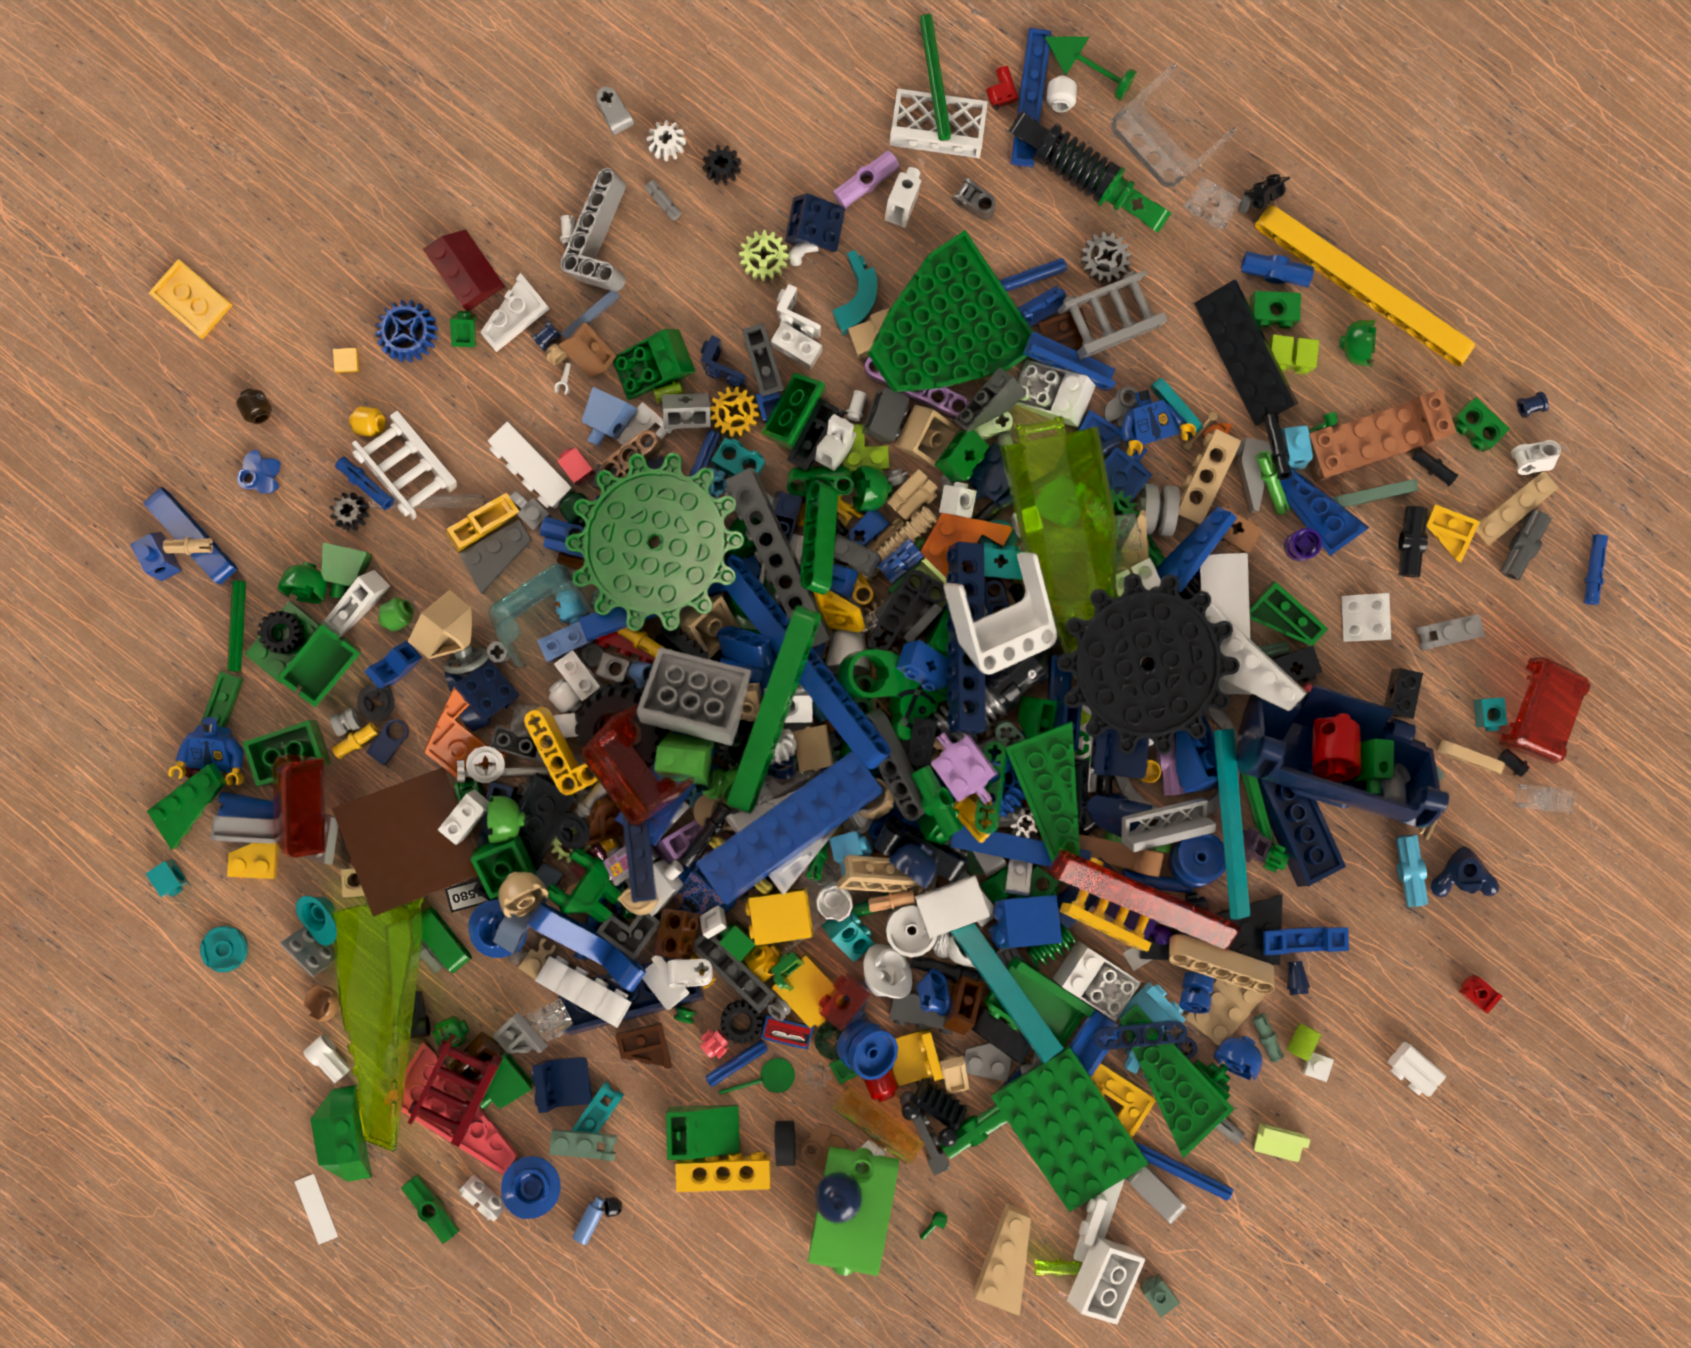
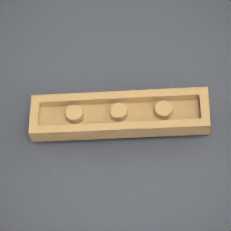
[1474,471,1559,547]

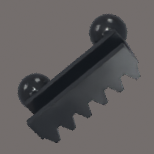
[655,626,709,659]
[901,1078,967,1147]

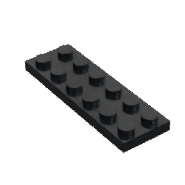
[1194,280,1298,426]
[472,772,578,901]

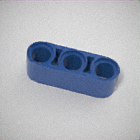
[717,626,774,668]

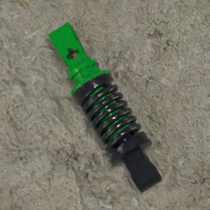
[1008,111,1172,233]

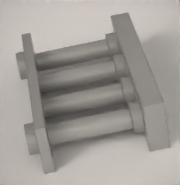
[1058,270,1168,360]

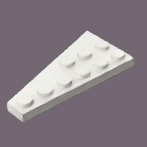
[1206,603,1307,711]

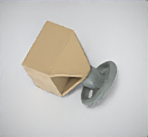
[408,590,489,674]

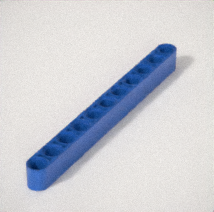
[722,555,891,769]

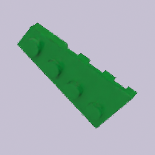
[147,763,227,850]

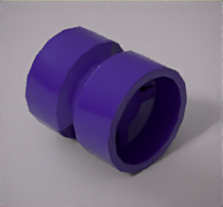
[1284,528,1322,561]

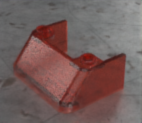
[582,704,695,826]

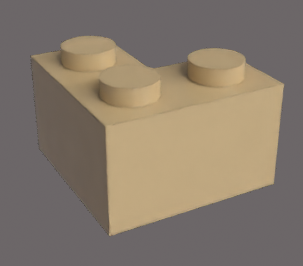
[848,308,890,360]

